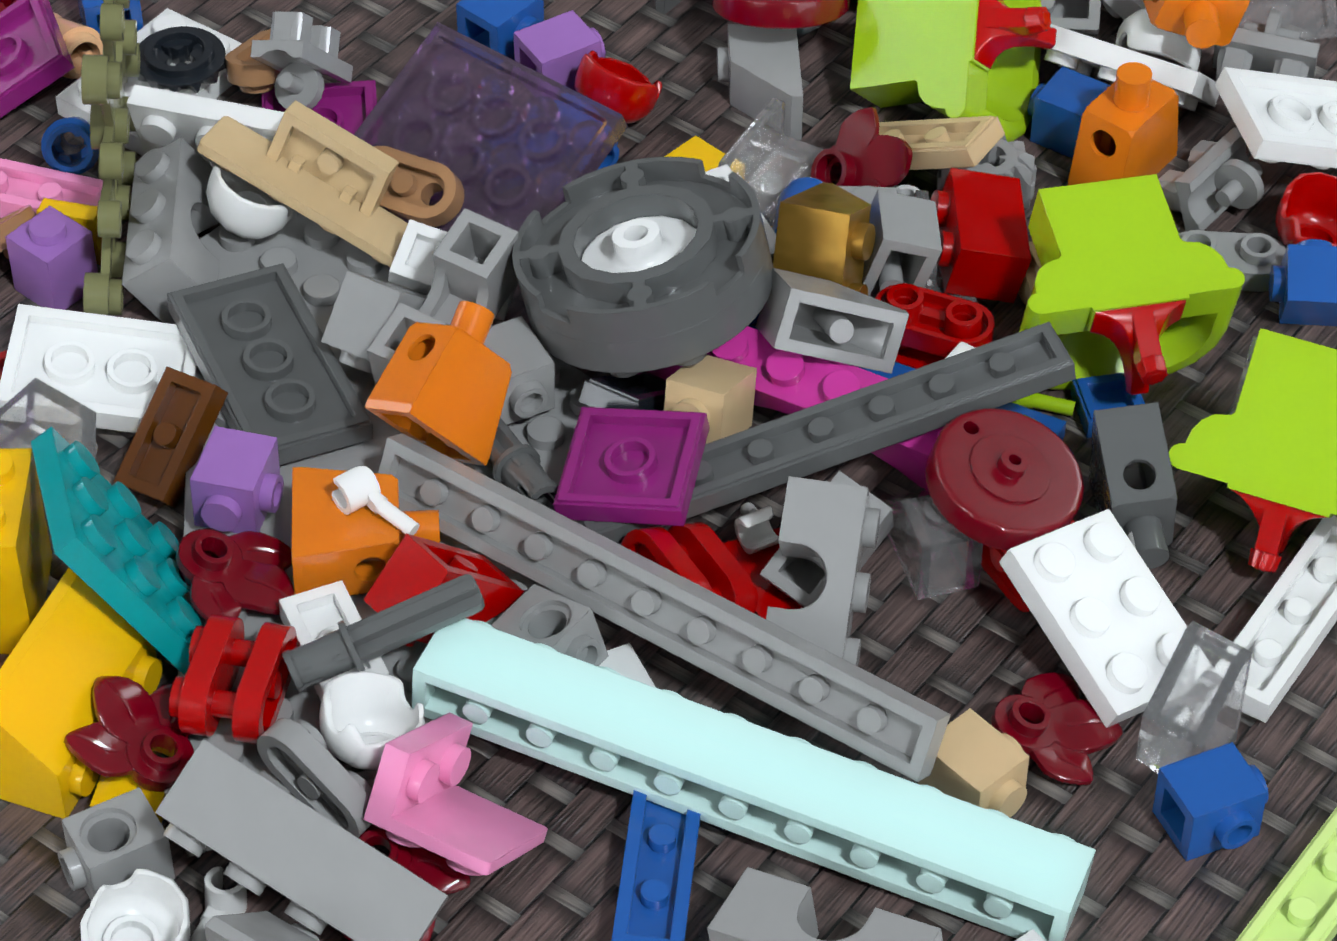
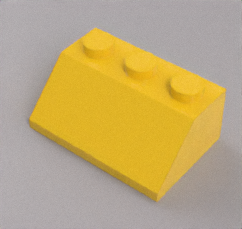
[0,568,162,819]

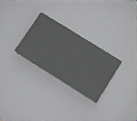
[167,263,373,465]

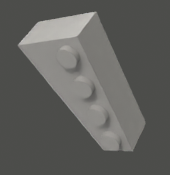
[155,739,449,941]

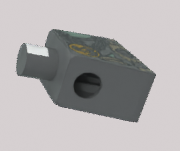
[1089,402,1177,569]

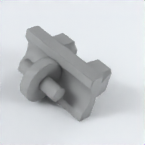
[1213,9,1320,82]
[250,11,353,109]
[1159,127,1264,231]

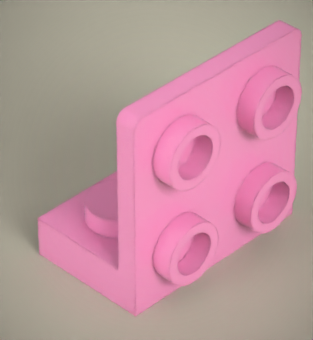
[363,712,548,876]

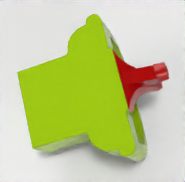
[850,0,1057,142]
[1019,174,1245,395]
[1169,328,1337,573]

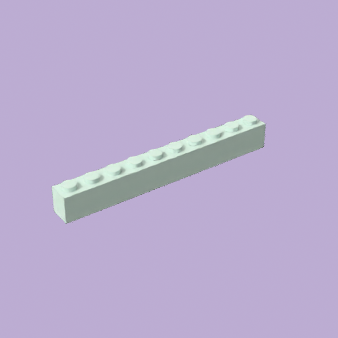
[412,618,1096,941]

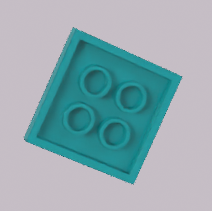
[31,426,202,675]

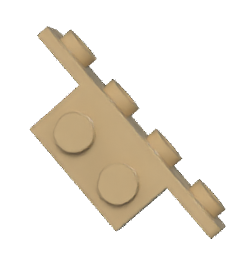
[197,100,408,267]

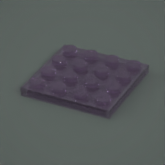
[354,22,628,232]

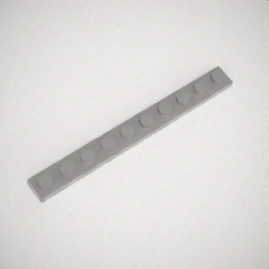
[378,433,951,782]

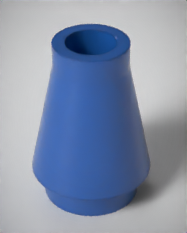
[41,117,99,175]

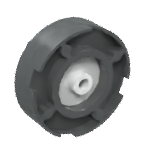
[512,157,774,378]

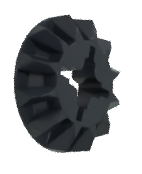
[137,26,226,93]

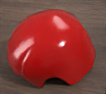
[575,51,662,124]
[1275,172,1337,246]

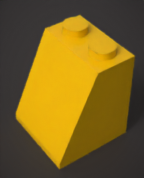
[0,448,53,654]

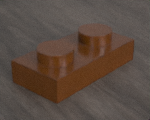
[113,366,228,508]

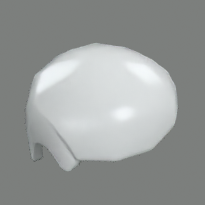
[1115,8,1202,71]
[206,165,295,239]
[319,671,425,771]
[80,869,190,941]

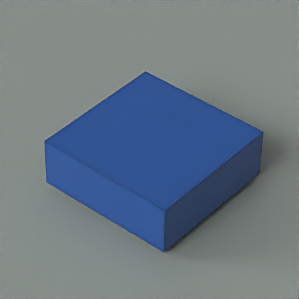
[1070,372,1145,438]

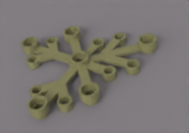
[81,0,140,316]

